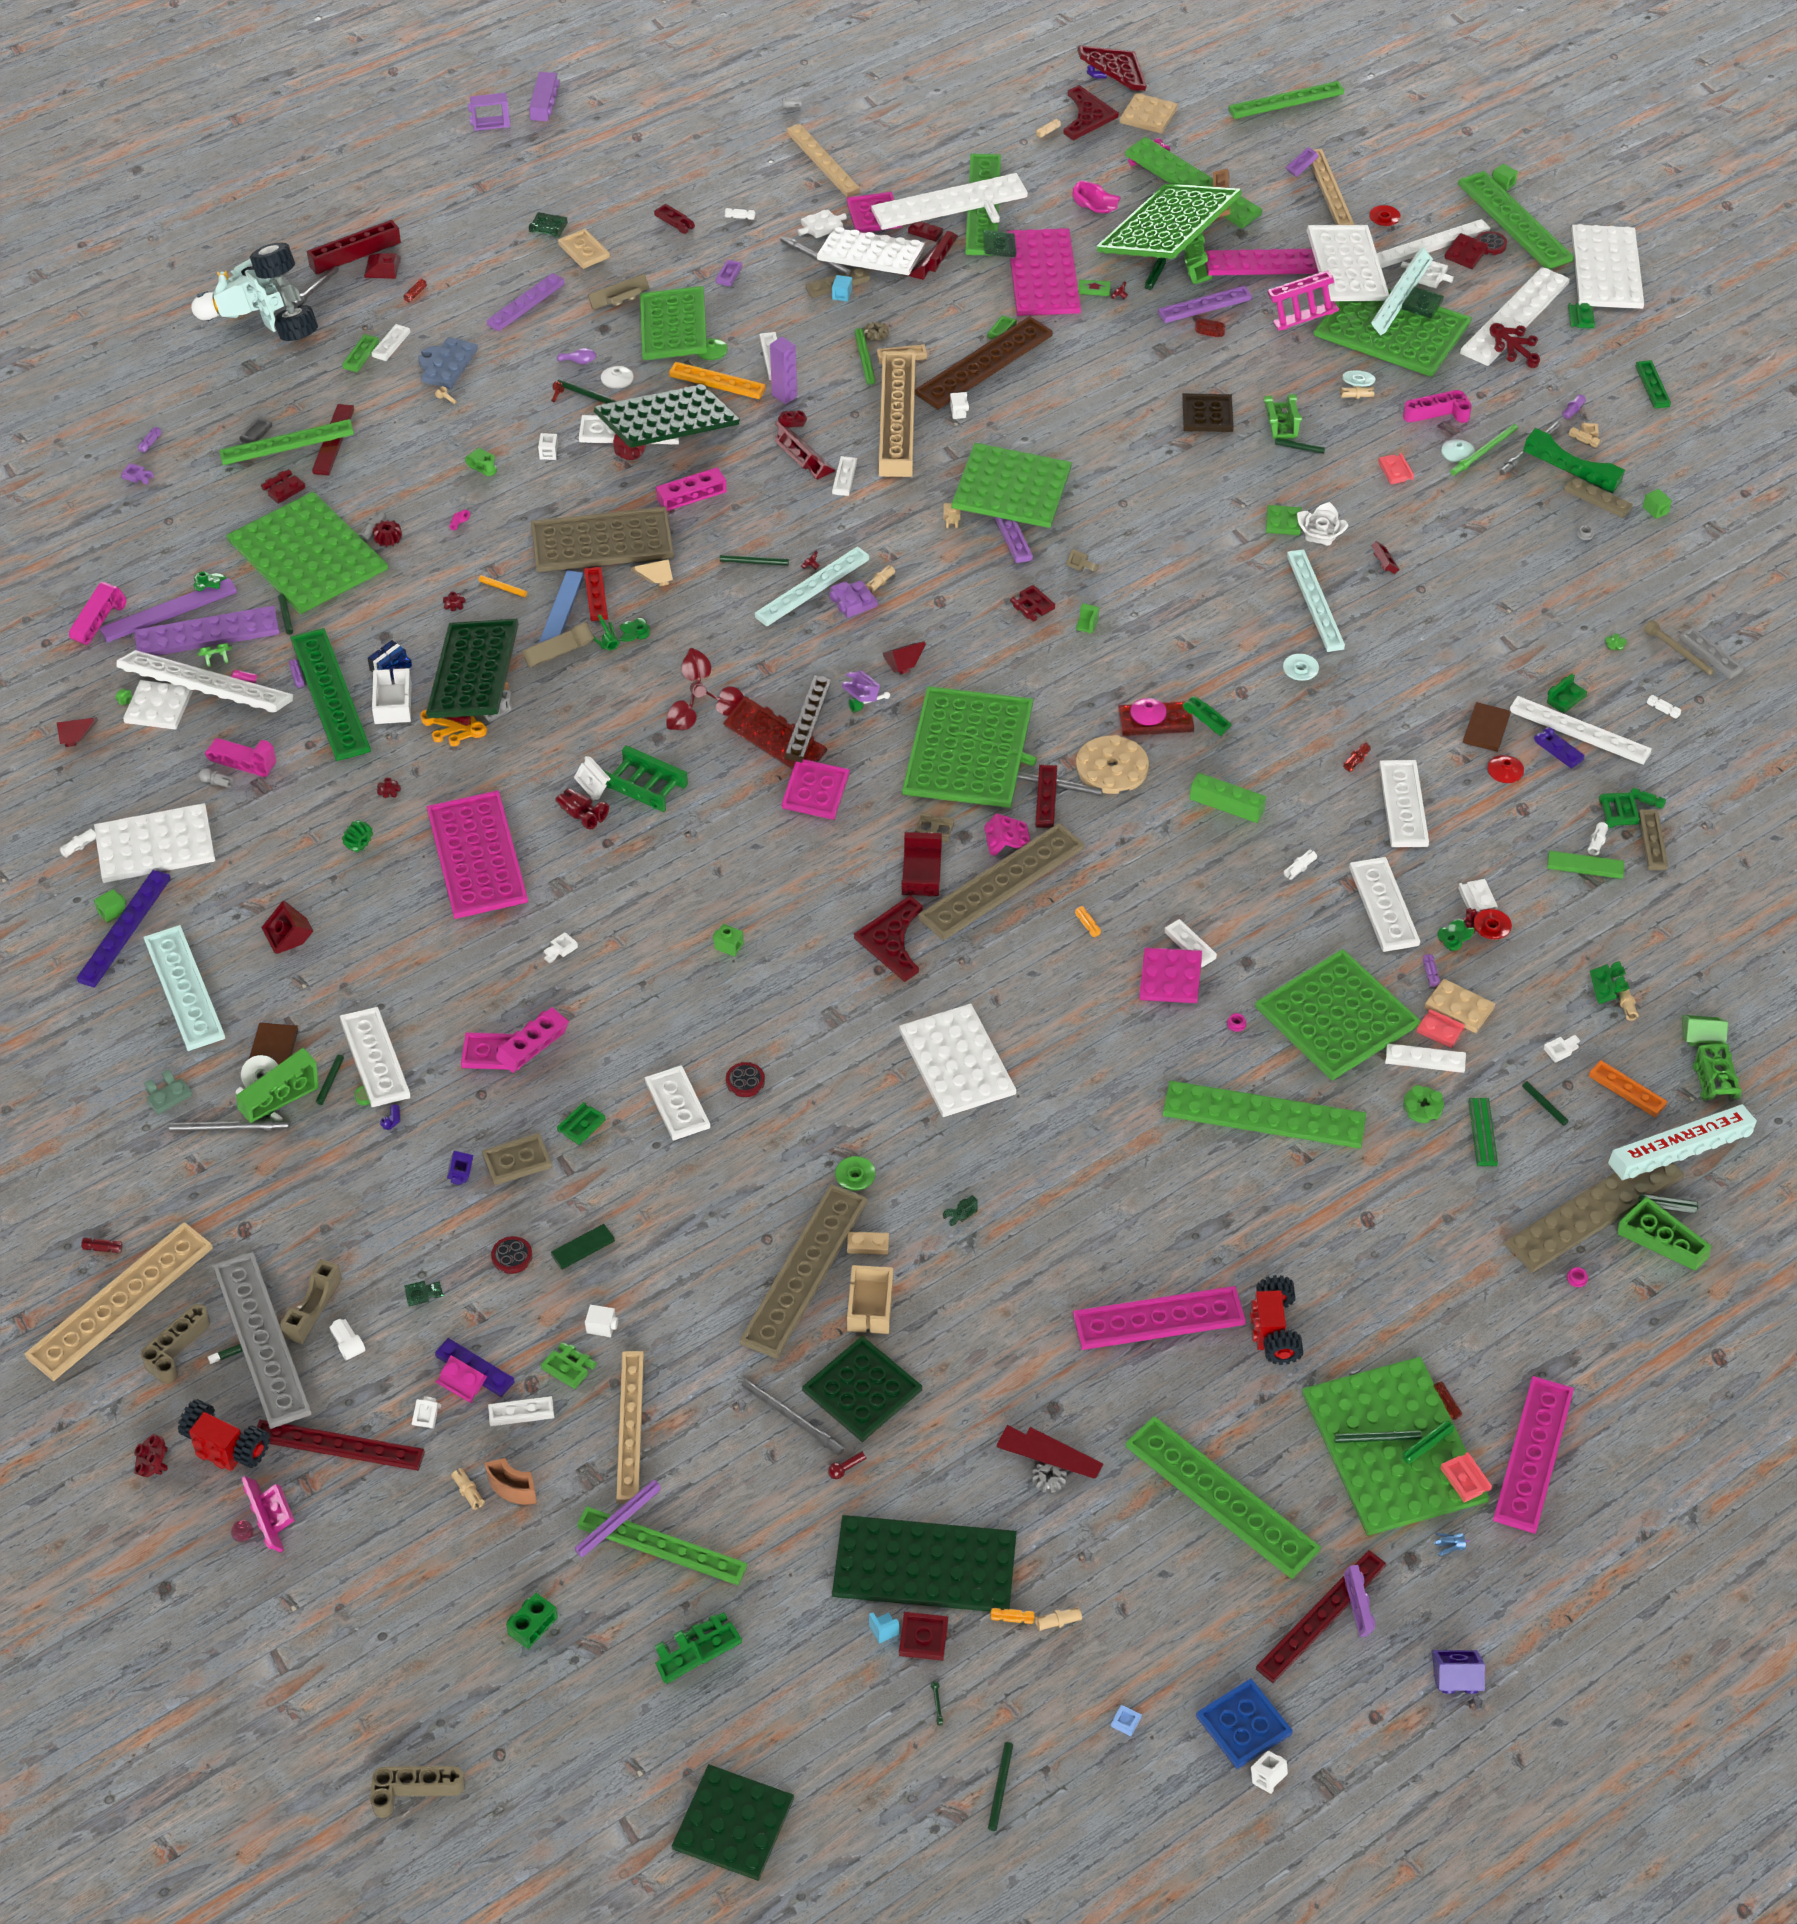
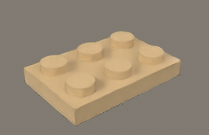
[558,228,610,269]
[1425,979,1495,1033]

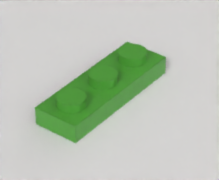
[342,334,379,372]

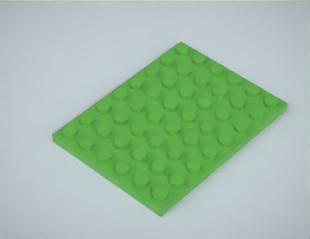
[1096,184,1242,259]
[1314,288,1472,377]
[226,492,388,614]
[902,686,1033,808]
[1302,1356,1489,1536]

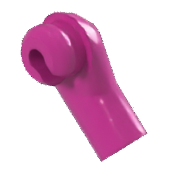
[449,509,470,530]
[231,670,257,683]

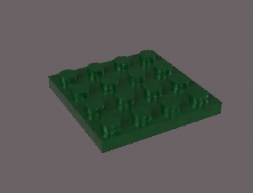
[802,1336,922,1442]
[672,1764,794,1881]

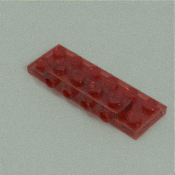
[723,696,827,770]

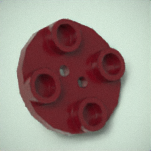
[613,434,646,460]
[134,1434,168,1477]

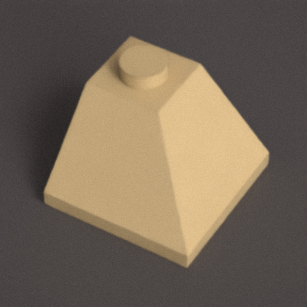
[631,559,673,586]

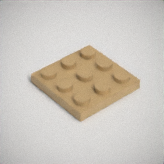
[1120,93,1178,134]

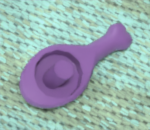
[557,348,597,364]

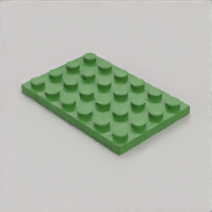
[640,286,707,360]

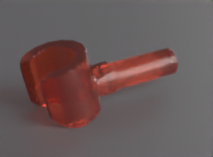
[551,381,564,402]

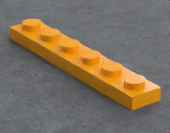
[669,362,766,400]

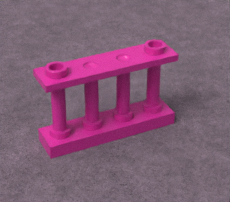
[1267,270,1339,331]

